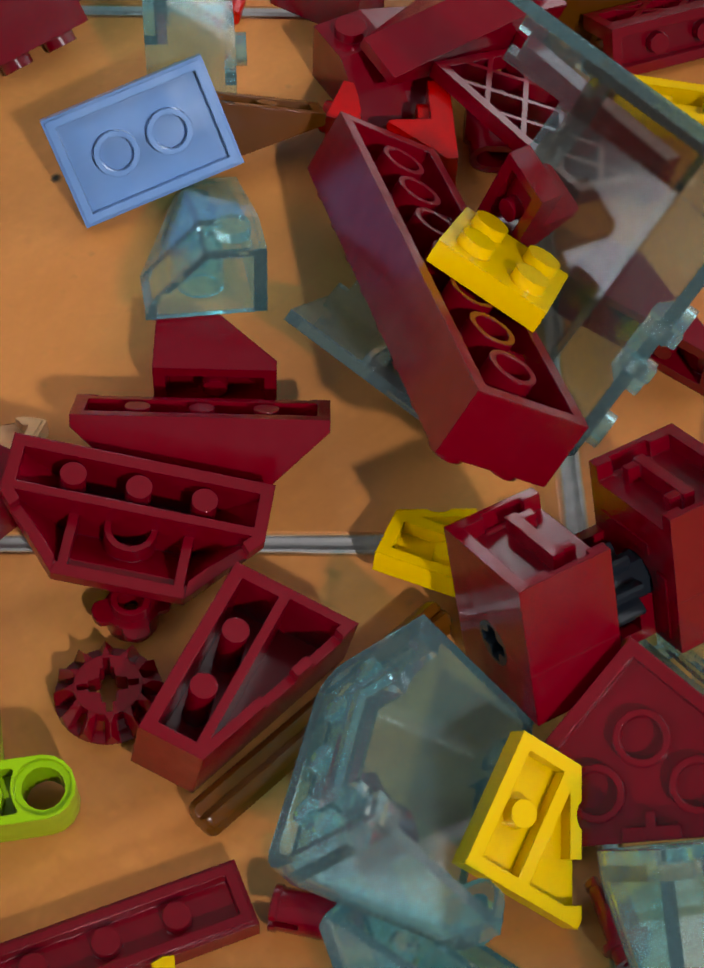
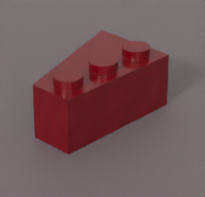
[131,561,359,793]

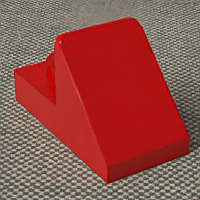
[386,81,458,185]

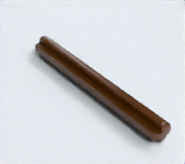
[189,601,452,836]

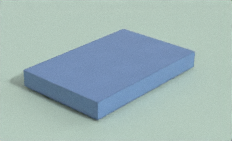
[39,53,244,228]

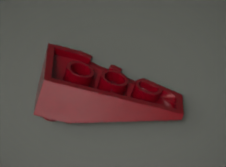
[359,0,568,86]
[312,6,435,129]

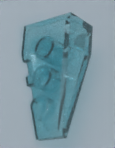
[140,177,268,320]

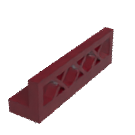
[583,0,704,78]

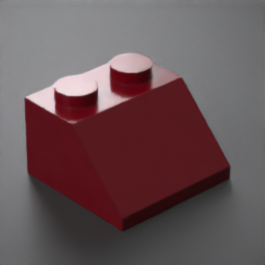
[0,0,88,76]

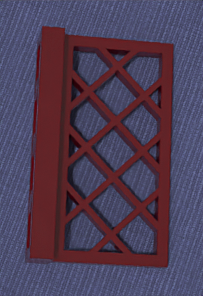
[429,29,677,204]

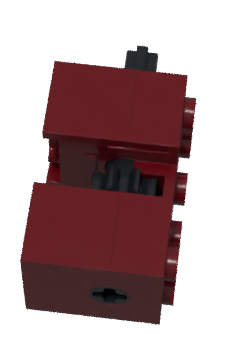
[444,423,704,726]

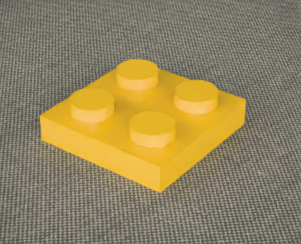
[426,207,569,332]

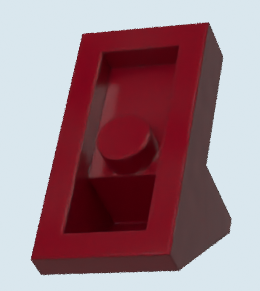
[476,144,579,247]

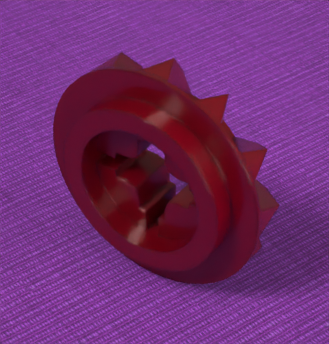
[53,641,164,745]

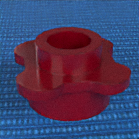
[91,591,171,643]

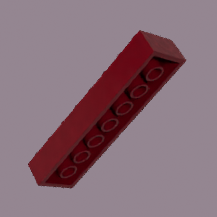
[307,111,589,487]

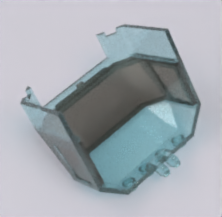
[284,0,704,456]

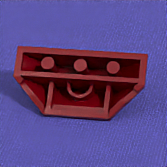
[69,394,331,485]
[0,432,276,605]

